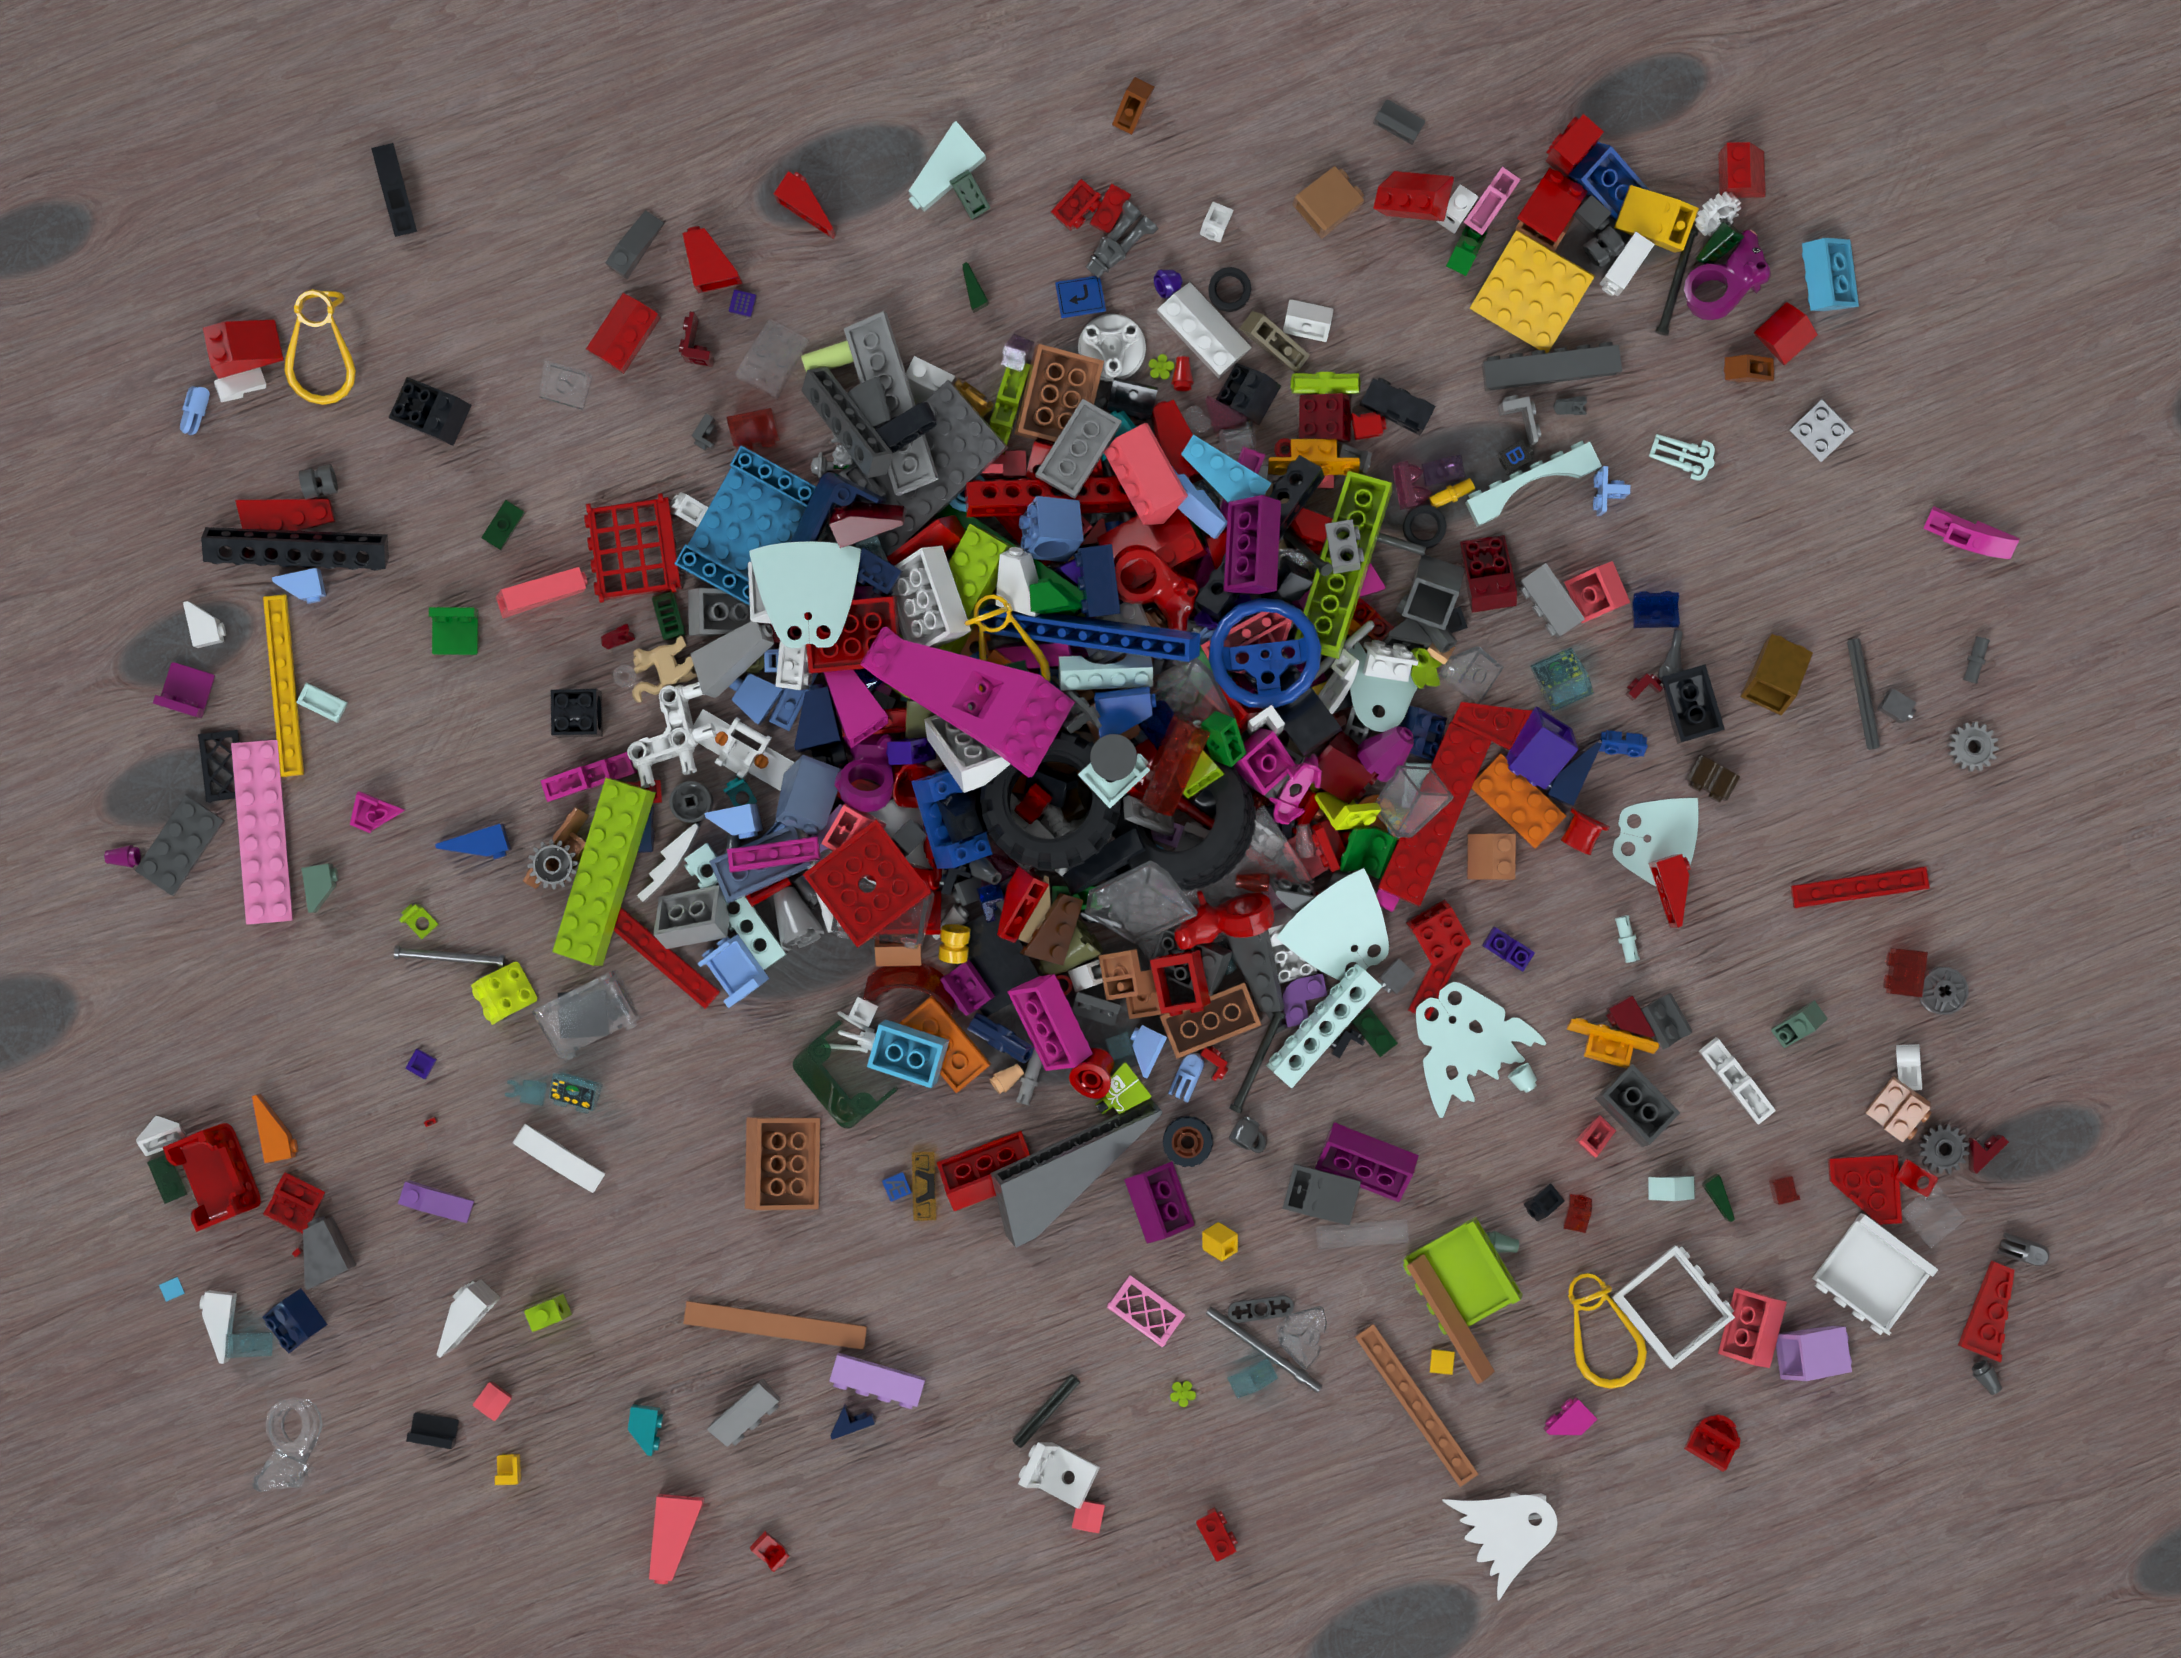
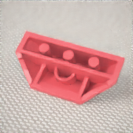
[1201,612,1292,674]

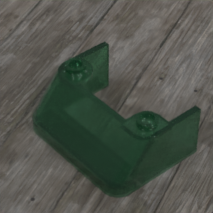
[793,1019,899,1129]

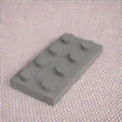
[1035,399,1122,499]

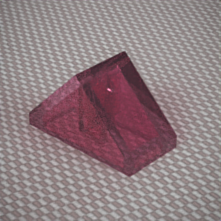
[1205,396,1247,433]

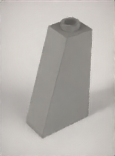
[690,621,774,698]

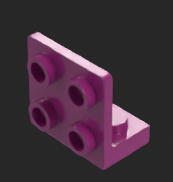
[153,662,215,718]

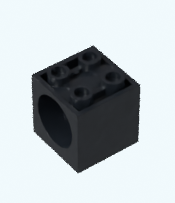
[551,689,603,738]

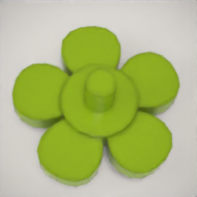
[1148,354,1174,380]
[1170,1381,1196,1407]

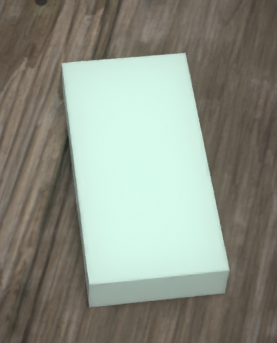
[296,682,348,723]

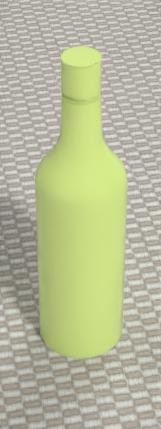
[801,340,854,372]

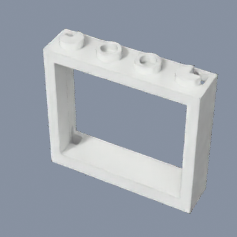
[1611,1245,1735,1369]

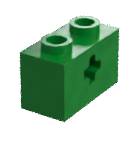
[1200,711,1246,767]

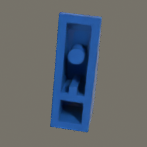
[435,824,511,860]

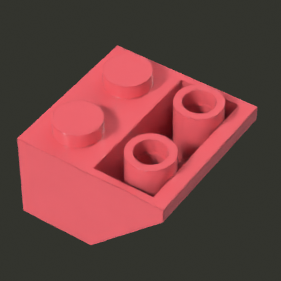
[821,803,887,851]

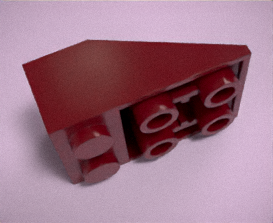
[1460,535,1517,613]

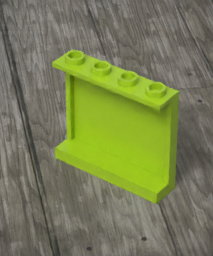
[1403,1217,1523,1335]

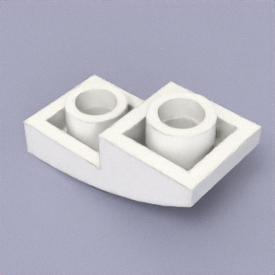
[214,367,266,402]

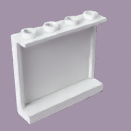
[1812,1213,1938,1335]

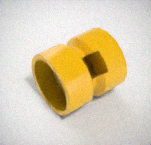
[938,924,971,964]

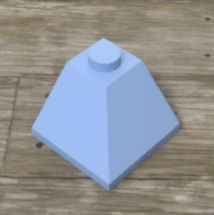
[1130,1025,1167,1078]

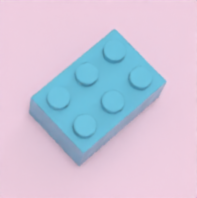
[867,1019,949,1088]

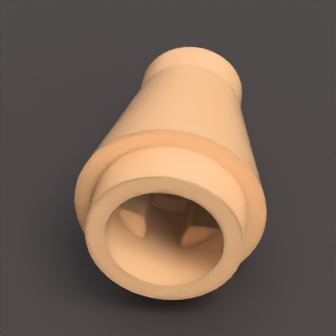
[989,1064,1025,1094]

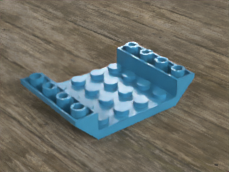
[674,446,816,606]

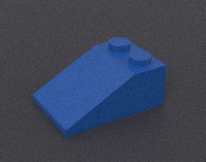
[1568,142,1650,221]

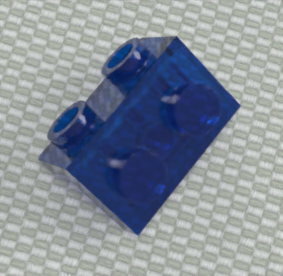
[1631,591,1680,628]

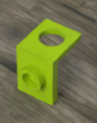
[399,904,438,939]

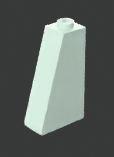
[909,121,986,212]

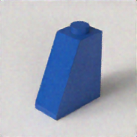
[1095,686,1157,738]

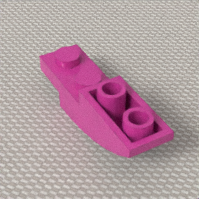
[1923,506,2020,559]

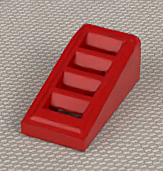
[1292,786,1320,836]

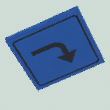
[1055,276,1106,318]

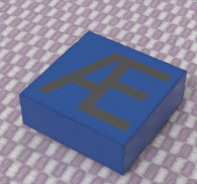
[882,1172,912,1202]

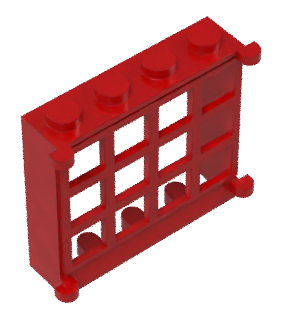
[584,493,683,603]

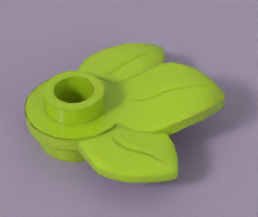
[1410,648,1442,689]

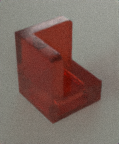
[1769,1176,1801,1205]

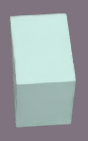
[1648,1176,1695,1201]

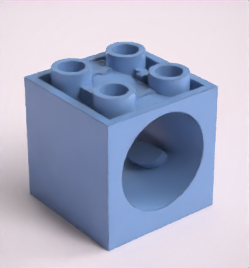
[1019,496,1084,562]

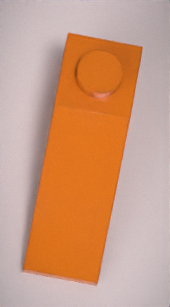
[252,1094,298,1163]

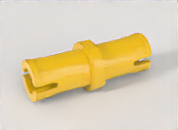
[1429,478,1475,508]

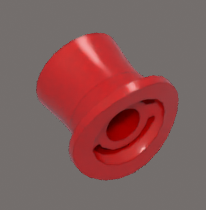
[1560,808,1610,855]
[1069,1048,1114,1099]

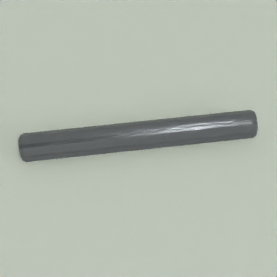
[1847,638,1880,750]

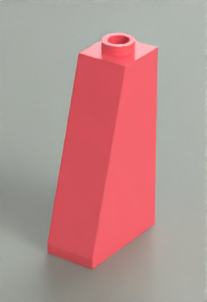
[496,567,588,618]
[649,1494,704,1584]

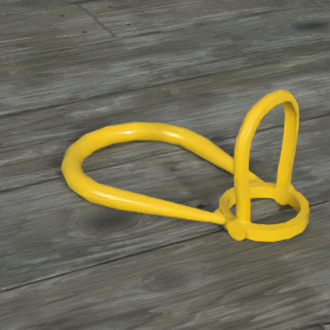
[284,289,356,405]
[965,594,1051,689]
[1568,1273,1647,1389]

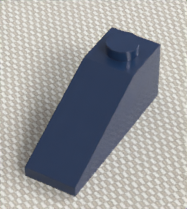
[1546,742,1602,807]

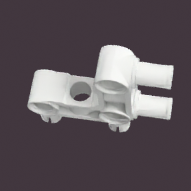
[627,682,717,788]

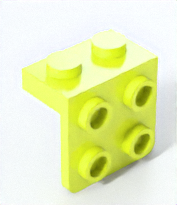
[1314,792,1382,830]
[471,962,537,1025]

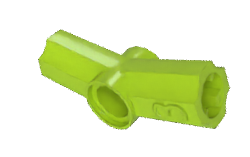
[1290,372,1361,394]

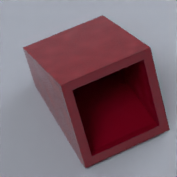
[1312,730,1379,804]

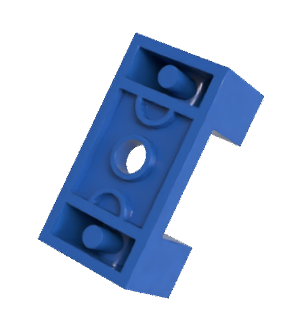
[911,769,992,869]

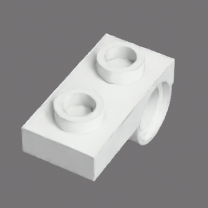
[1896,1044,1922,1090]

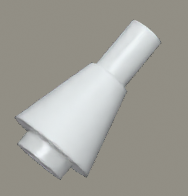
[932,904,969,940]

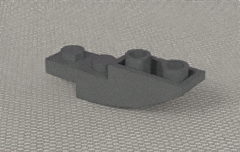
[1269,879,1319,913]

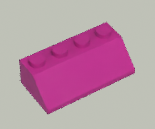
[1007,974,1093,1071]

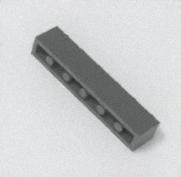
[1482,342,1622,391]

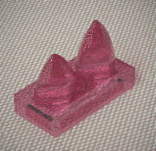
[1392,461,1432,510]

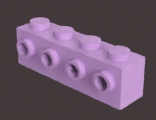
[830,1353,926,1409]

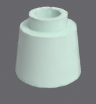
[1508,1063,1537,1093]

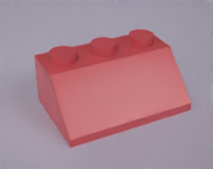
[1718,1288,1787,1368]

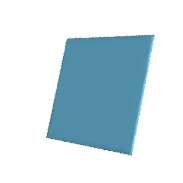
[159,1277,185,1302]

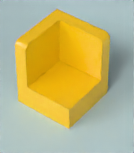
[1202,1222,1238,1262]
[495,1454,521,1485]

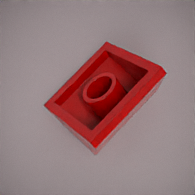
[1754,302,1818,366]

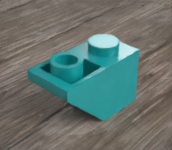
[628,1404,663,1456]

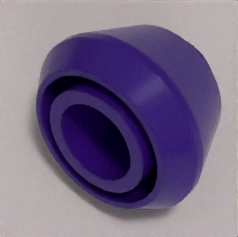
[1154,269,1183,299]

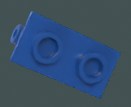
[1599,730,1648,757]

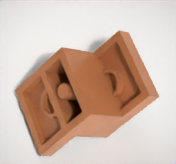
[1099,949,1166,1019]

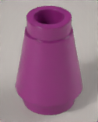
[104,845,141,868]

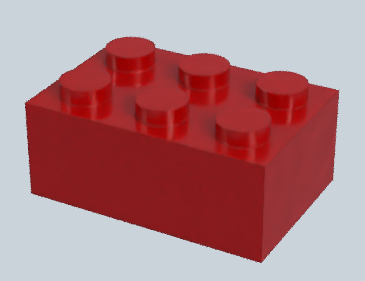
[1546,114,1604,178]

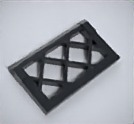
[198,730,240,803]

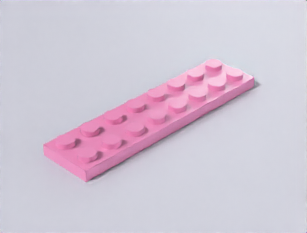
[231,740,293,925]

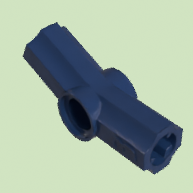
[967,1013,1034,1064]

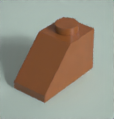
[1112,77,1155,135]
[1724,354,1774,382]

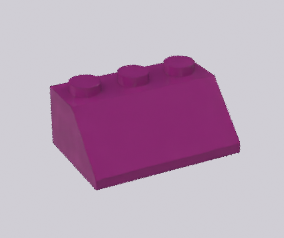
[1124,1161,1195,1244]

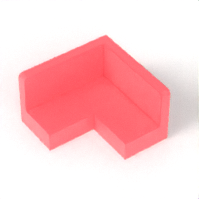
[980,451,1027,479]

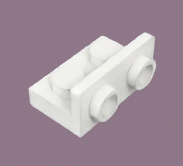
[775,641,813,690]

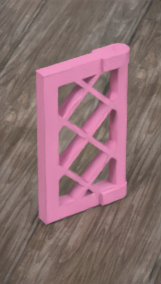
[1107,1275,1185,1347]

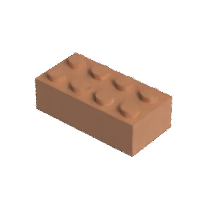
[1160,982,1261,1059]

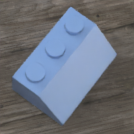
[705,804,763,839]

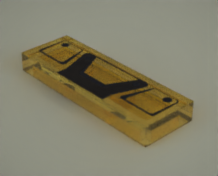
[912,1151,937,1221]

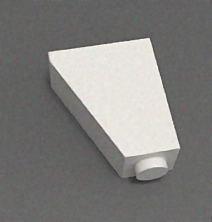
[995,547,1039,617]

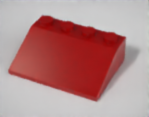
[1097,508,1208,589]
[804,596,899,673]

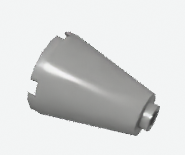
[773,886,825,951]

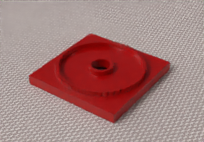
[803,819,932,948]

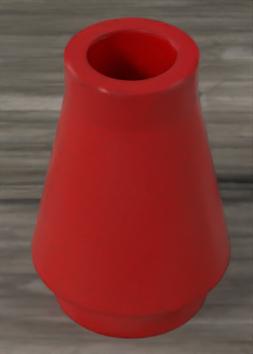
[1171,356,1194,392]

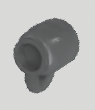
[1229,1116,1266,1153]

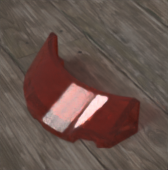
[863,963,956,1015]

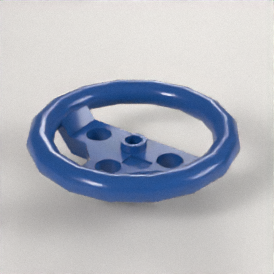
[1209,598,1322,709]

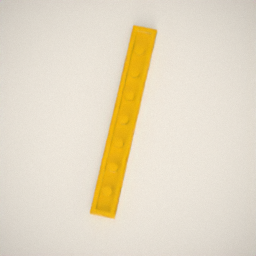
[263,594,304,777]

